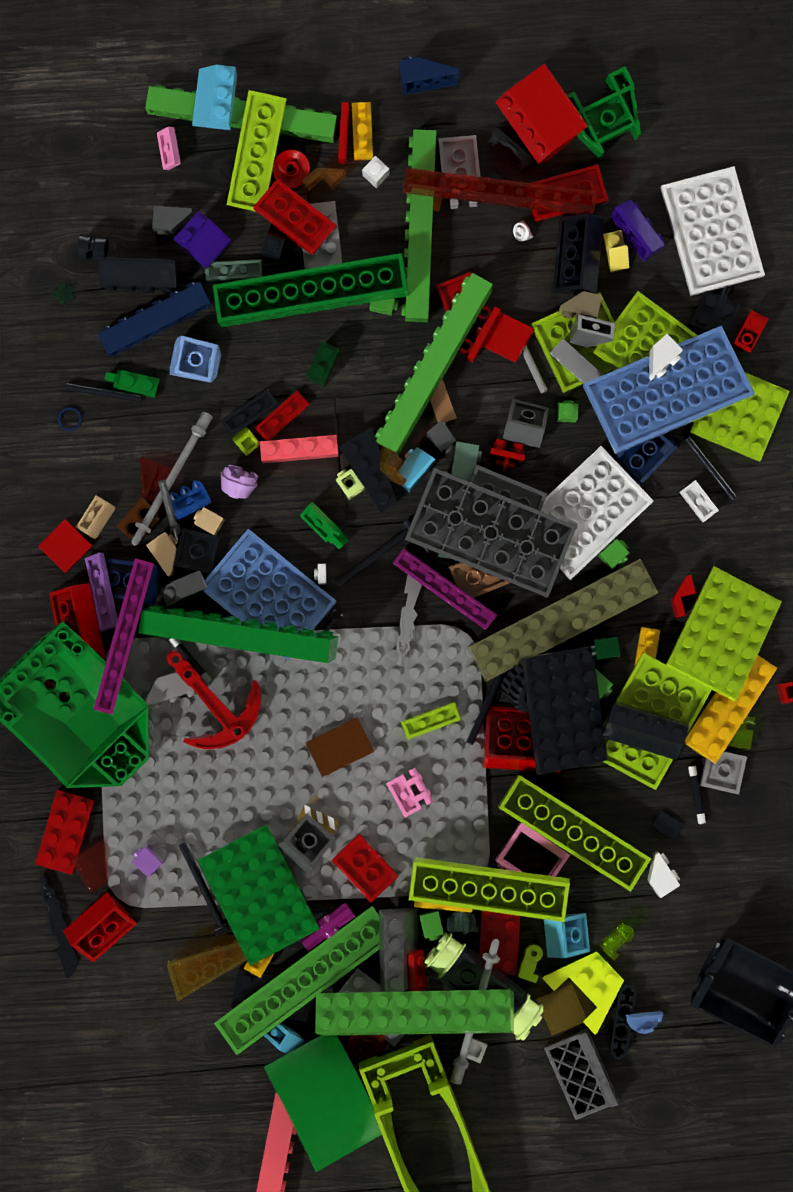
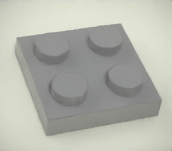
[700,752,747,795]

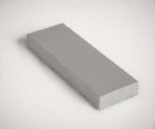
[550,339,603,384]

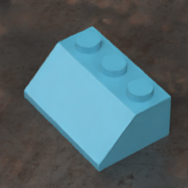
[192,65,237,130]

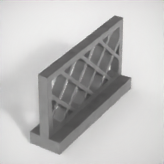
[544,1028,619,1120]

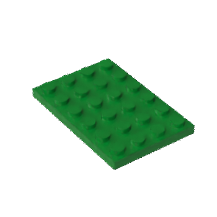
[197,824,319,966]

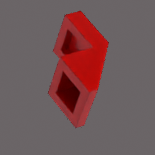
[671,575,696,618]

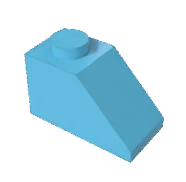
[264,1022,305,1053]

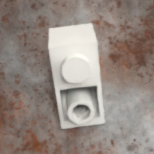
[649,334,683,381]
[648,851,680,898]

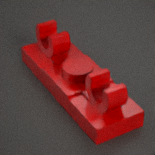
[460,306,501,363]

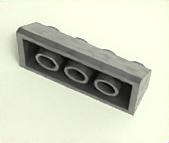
[379,908,418,992]

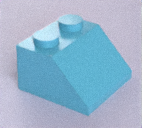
[392,447,435,493]
[544,913,590,958]

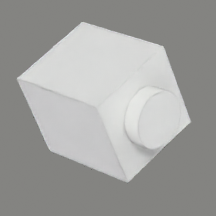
[362,156,389,189]

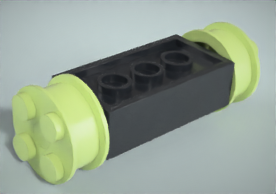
[424,932,544,1041]

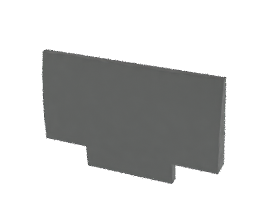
[405,465,577,598]

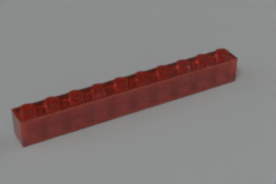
[402,168,597,214]

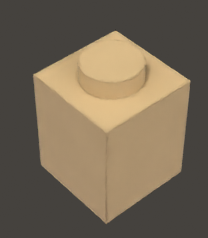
[193,507,225,536]

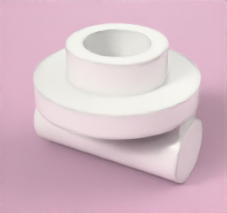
[513,220,533,241]

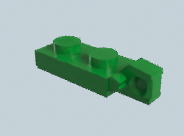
[105,370,160,398]
[300,502,348,549]

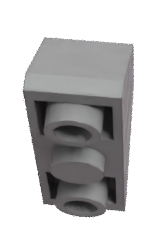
[145,673,197,709]

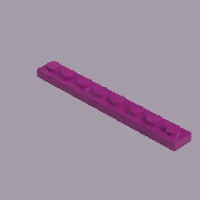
[93,558,154,715]

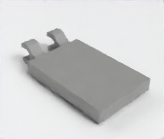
[438,135,482,209]

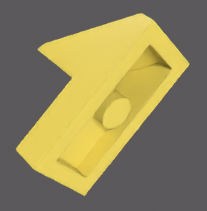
[602,230,629,272]

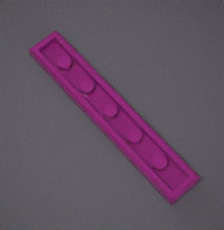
[393,548,497,630]

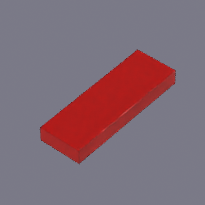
[338,102,350,164]
[255,390,310,441]

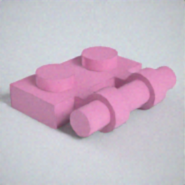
[386,768,434,817]

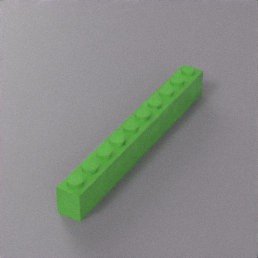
[145,85,337,143]
[402,130,436,322]

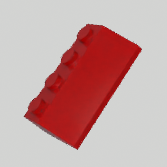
[49,583,105,659]

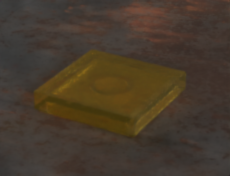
[536,984,586,1036]

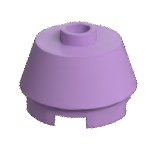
[221,465,258,499]

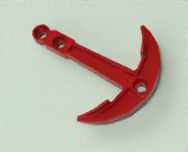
[167,650,261,749]

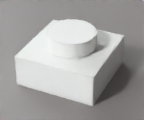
[314,564,326,585]
[467,1038,487,1063]

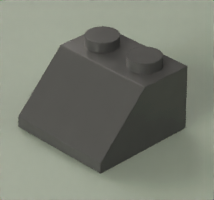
[503,399,549,448]
[278,814,336,872]

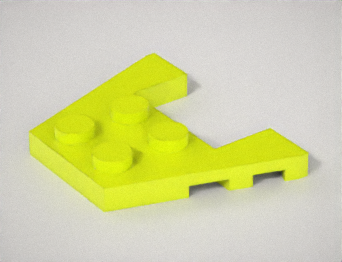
[542,951,624,1035]

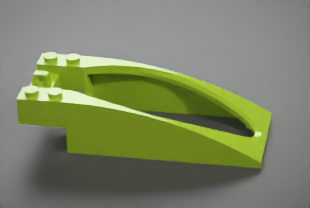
[358,1034,491,1192]

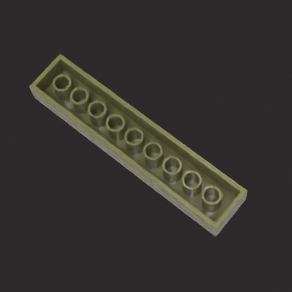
[468,559,658,682]

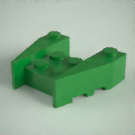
[567,67,641,158]

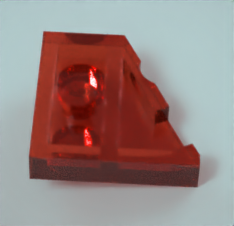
[140,457,172,506]
[70,840,108,893]

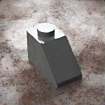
[152,206,194,237]
[570,314,615,347]
[426,420,456,455]
[159,571,208,607]

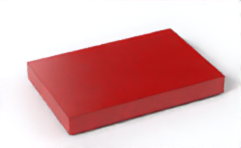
[331,833,399,903]

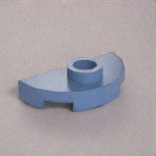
[626,1011,663,1034]

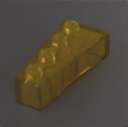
[167,940,247,1002]

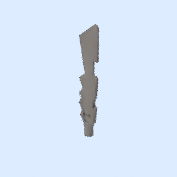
[396,575,422,666]

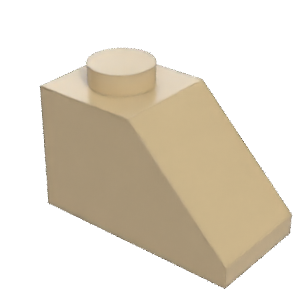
[146,532,178,577]

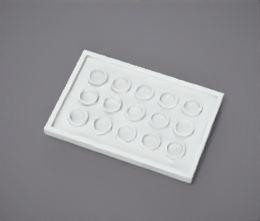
[660,167,765,296]
[541,446,653,580]

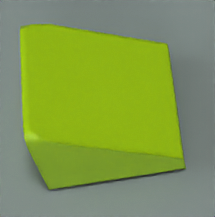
[232,427,260,456]

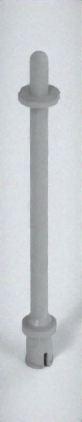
[132,412,213,546]
[450,939,500,1084]

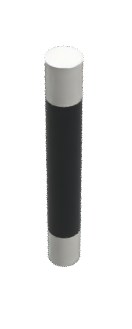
[169,639,212,684]
[688,766,706,824]

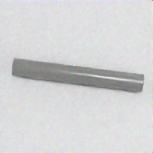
[522,345,548,394]

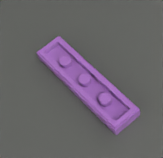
[85,553,118,632]

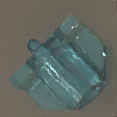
[447,911,479,935]

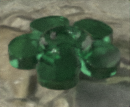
[53,283,74,305]

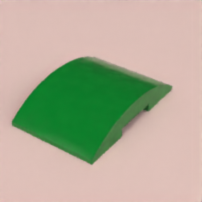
[264,1035,382,1172]

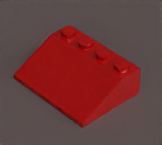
[495,64,588,164]
[483,706,560,773]

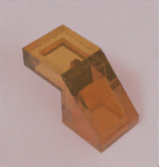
[302,168,346,191]
[380,447,407,486]

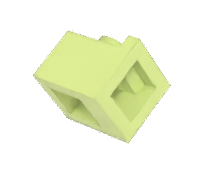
[336,469,365,500]

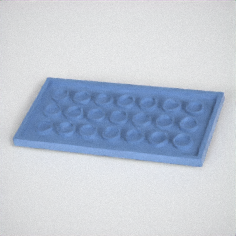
[583,326,755,454]

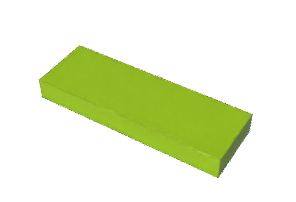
[401,702,461,740]

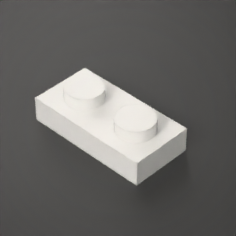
[679,480,719,523]

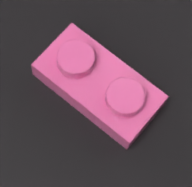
[157,127,181,170]

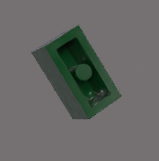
[306,342,340,387]
[589,637,620,660]

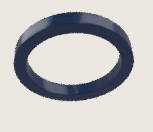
[58,407,82,431]

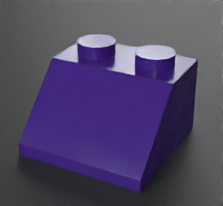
[174,211,232,269]

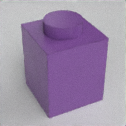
[132,846,164,878]

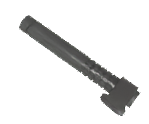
[158,480,181,542]

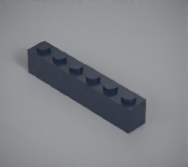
[98,282,212,358]

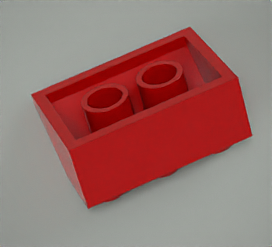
[63,892,137,963]

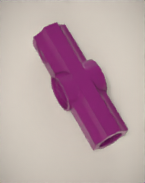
[300,902,355,951]

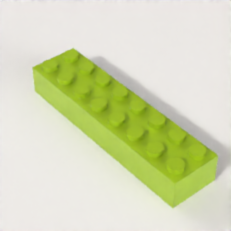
[498,774,651,892]
[409,857,570,922]

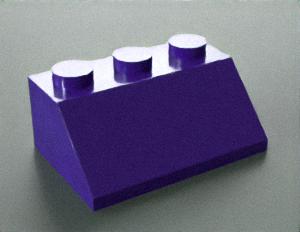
[611,200,665,263]

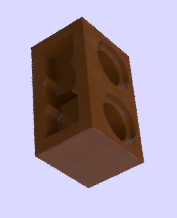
[116,498,161,542]

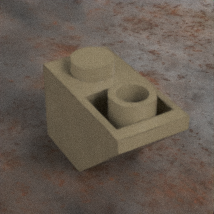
[558,291,602,319]

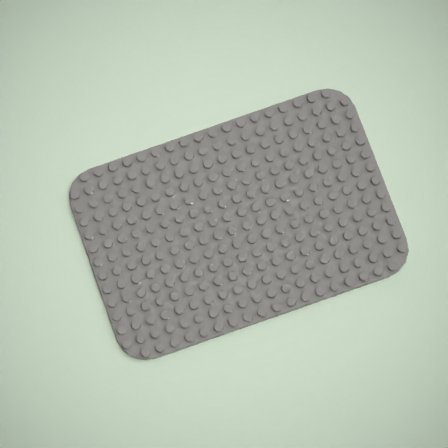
[102,624,490,908]

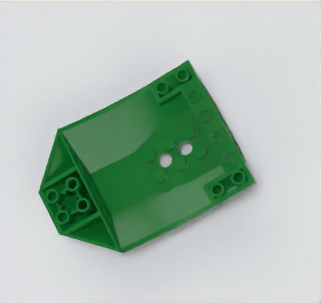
[0,621,149,788]

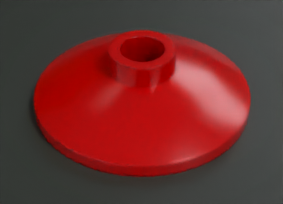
[273,149,310,188]

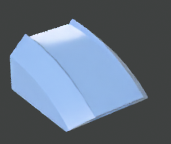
[170,336,221,383]

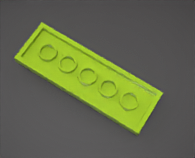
[227,90,287,211]

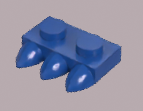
[169,480,212,520]

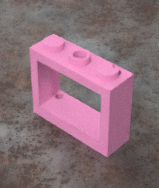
[495,822,570,877]

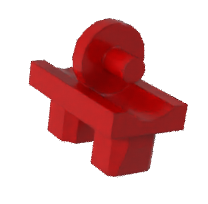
[489,439,525,472]

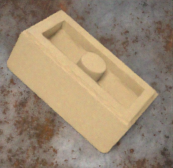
[76,495,115,539]

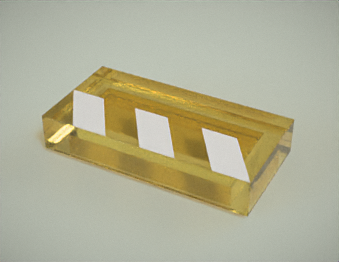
[296,804,339,836]

